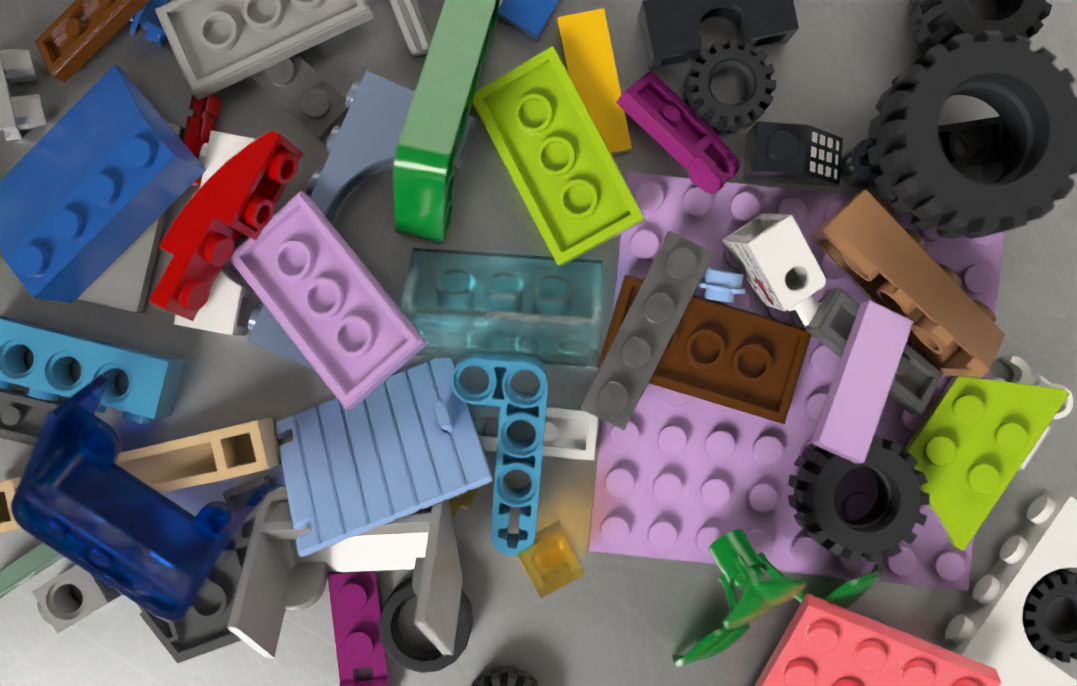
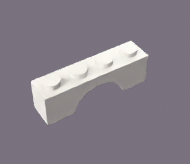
[174,130,256,336]

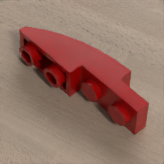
[149,130,303,321]

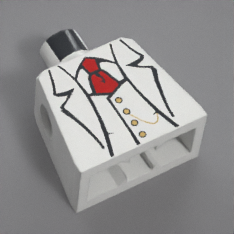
[722,213,827,327]

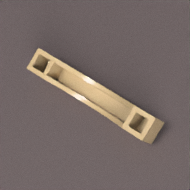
[0,417,282,534]

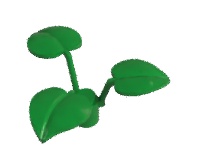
[672,529,882,667]

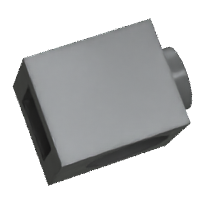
[32,556,127,634]

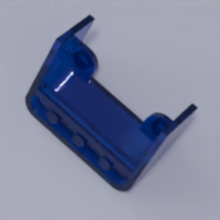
[11,374,272,621]

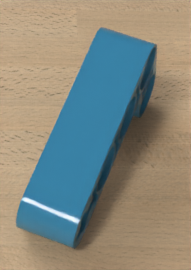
[451,352,548,556]

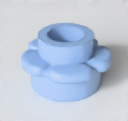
[698,268,746,303]

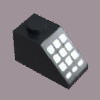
[743,121,843,187]

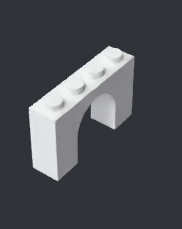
[940,490,1077,686]

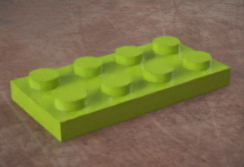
[473,46,646,266]

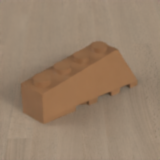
[810,189,1005,377]

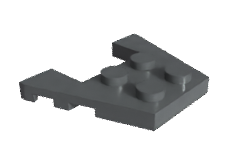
[85,475,271,663]

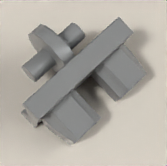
[0,49,47,141]

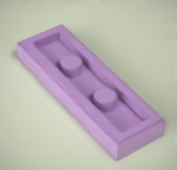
[811,300,914,463]

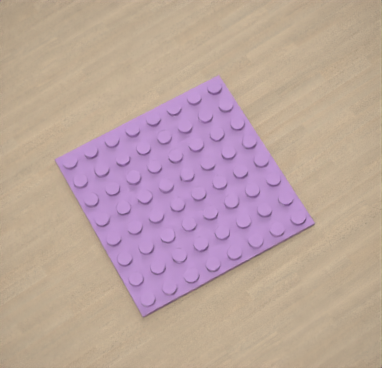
[588,172,1004,591]

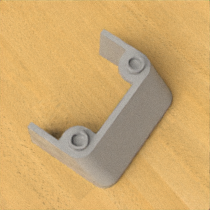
[227,486,463,658]

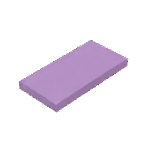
[229,191,428,410]

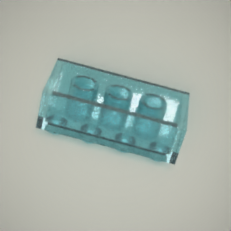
[400,248,602,368]

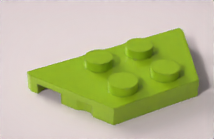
[903,376,1070,551]

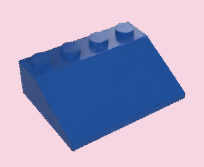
[0,64,206,303]

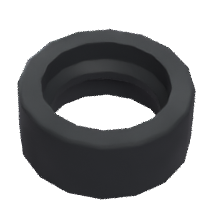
[379,576,473,673]

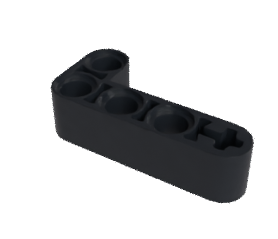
[841,116,1010,188]

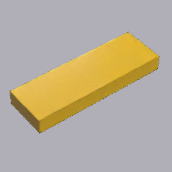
[557,8,632,156]

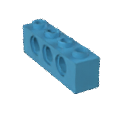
[0,315,185,425]

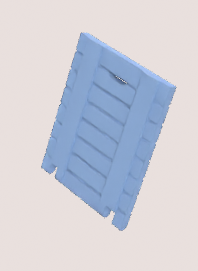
[275,353,493,557]

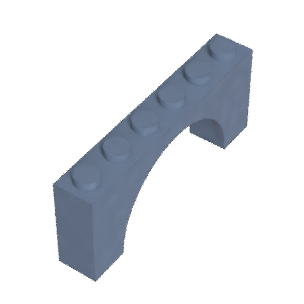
[248,70,477,371]

